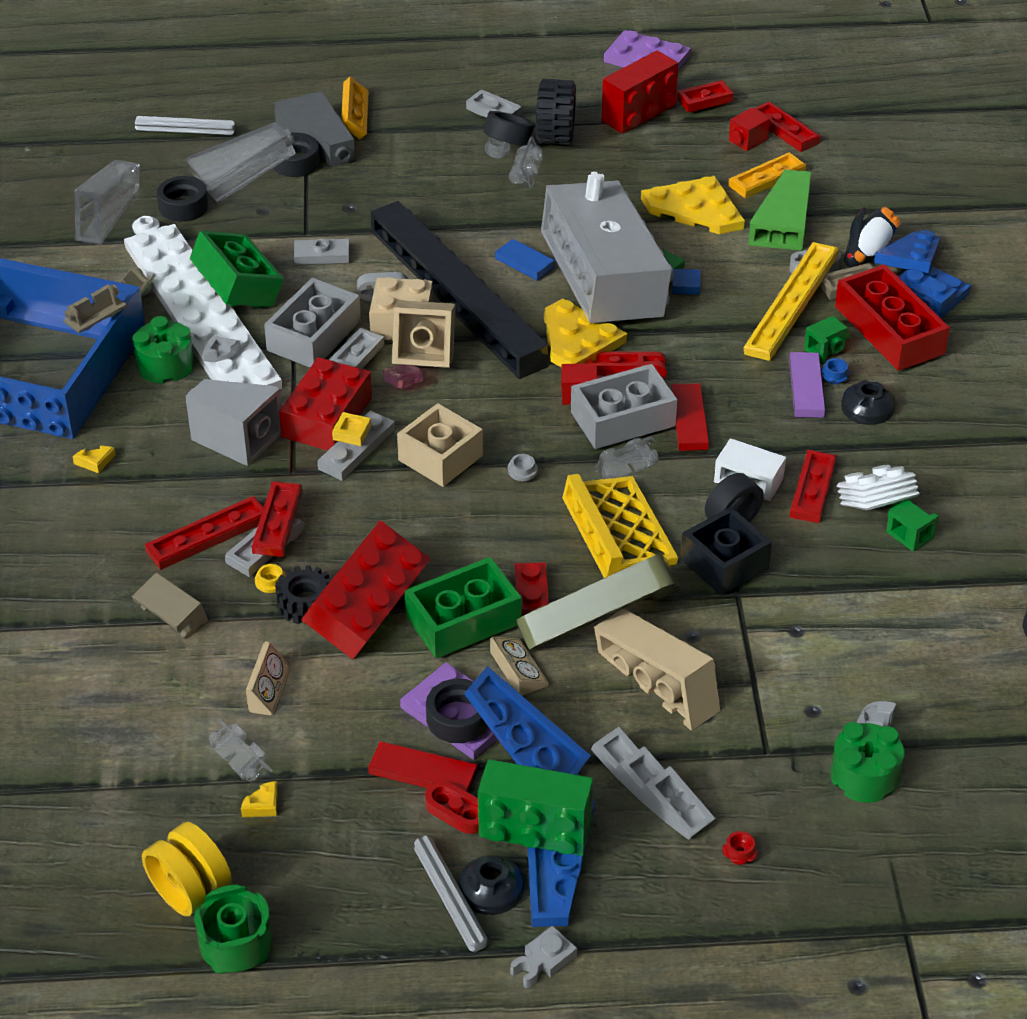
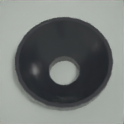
[841,380,895,425]
[458,855,524,915]

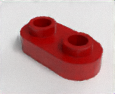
[425,781,479,834]

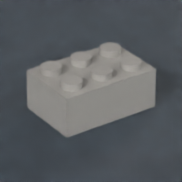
[264,278,361,367]
[571,364,677,449]

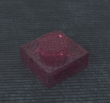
[383,364,423,389]

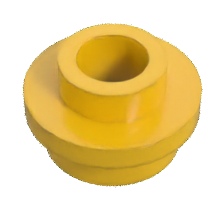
[255,564,285,593]

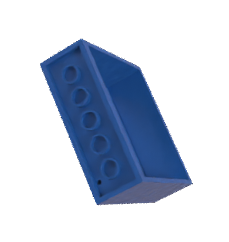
[0,258,145,439]

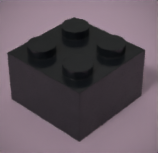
[680,506,772,596]

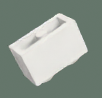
[714,438,786,501]

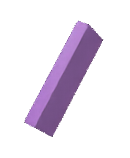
[789,352,825,418]

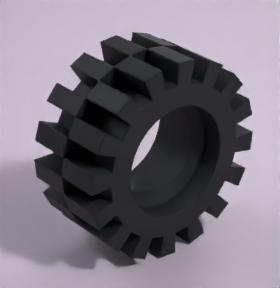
[275,565,332,625]

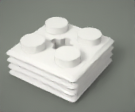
[837,465,919,510]

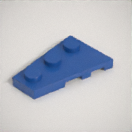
[874,230,941,273]

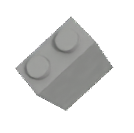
[186,379,281,466]

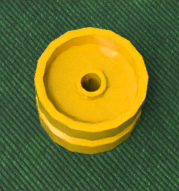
[141,822,232,916]

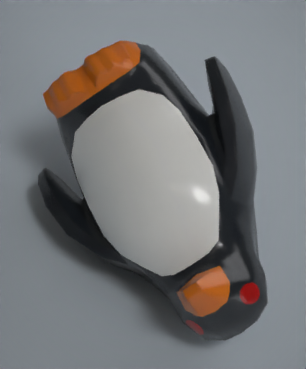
[843,207,901,268]

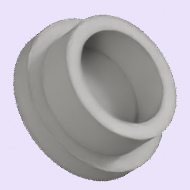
[508,454,538,481]

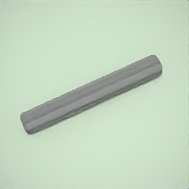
[135,116,235,136]
[414,835,487,952]

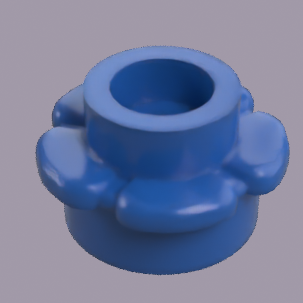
[821,358,850,384]

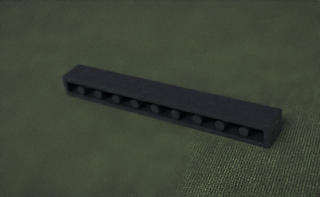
[371,201,550,379]

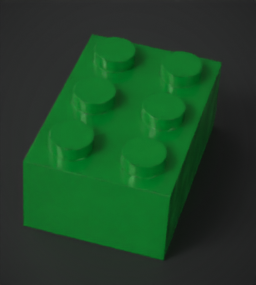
[189,230,284,308]
[405,557,522,659]
[478,759,593,856]

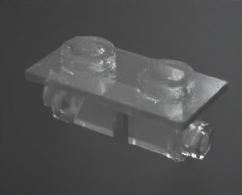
[509,137,543,188]
[594,436,658,479]
[208,717,273,782]

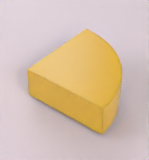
[72,445,116,473]
[241,781,278,817]

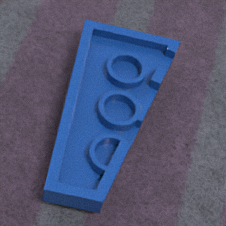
[464,666,591,775]
[527,800,595,927]

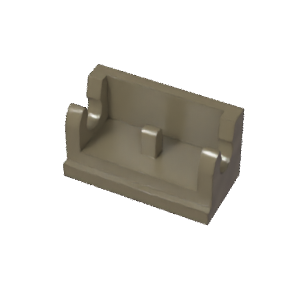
[132,572,208,639]

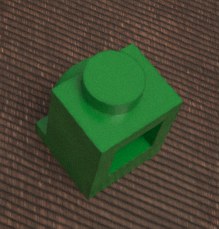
[804,316,851,365]
[886,499,939,552]

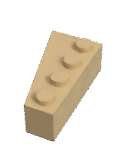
[594,609,720,731]

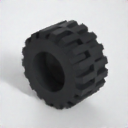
[536,79,576,145]

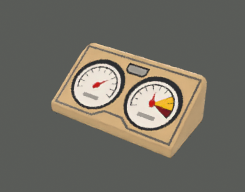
[490,637,549,696]
[246,641,290,715]

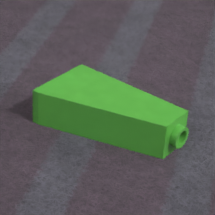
[748,169,811,251]

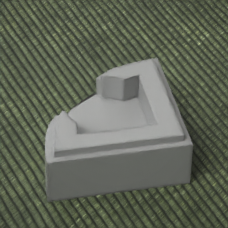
[202,335,241,362]
[857,701,896,727]

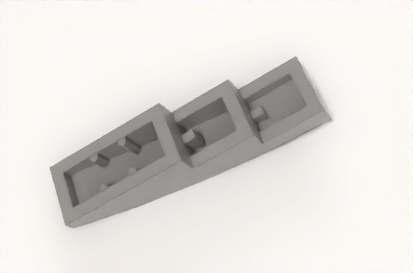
[591,727,716,840]

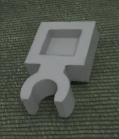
[510,926,577,988]

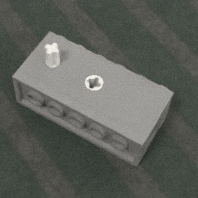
[541,172,673,323]

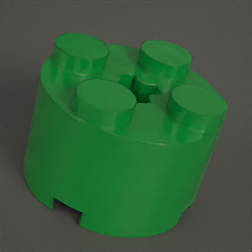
[132,316,194,383]
[830,722,904,803]
[194,885,272,974]

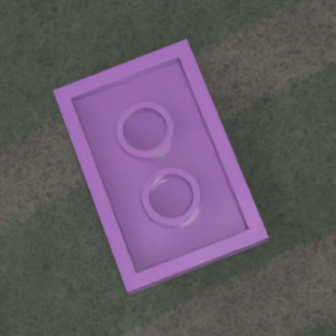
[604,30,691,71]
[400,663,498,760]

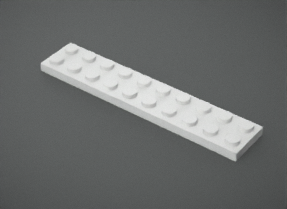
[124,224,282,389]

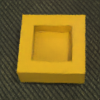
[332,412,371,446]

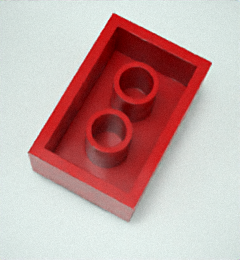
[601,50,678,134]
[279,357,372,451]

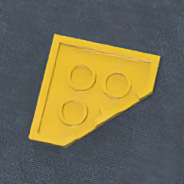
[641,176,745,235]
[544,298,628,367]

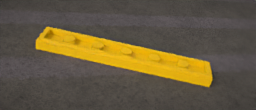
[743,242,839,361]

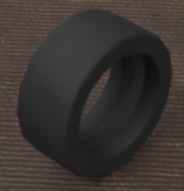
[483,111,535,145]
[270,132,320,177]
[157,176,208,222]
[704,473,764,523]
[426,678,488,743]

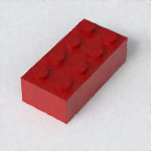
[835,264,950,371]
[301,520,431,660]

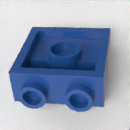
[899,266,971,318]

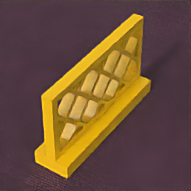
[562,474,678,578]

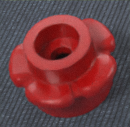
[722,831,758,865]

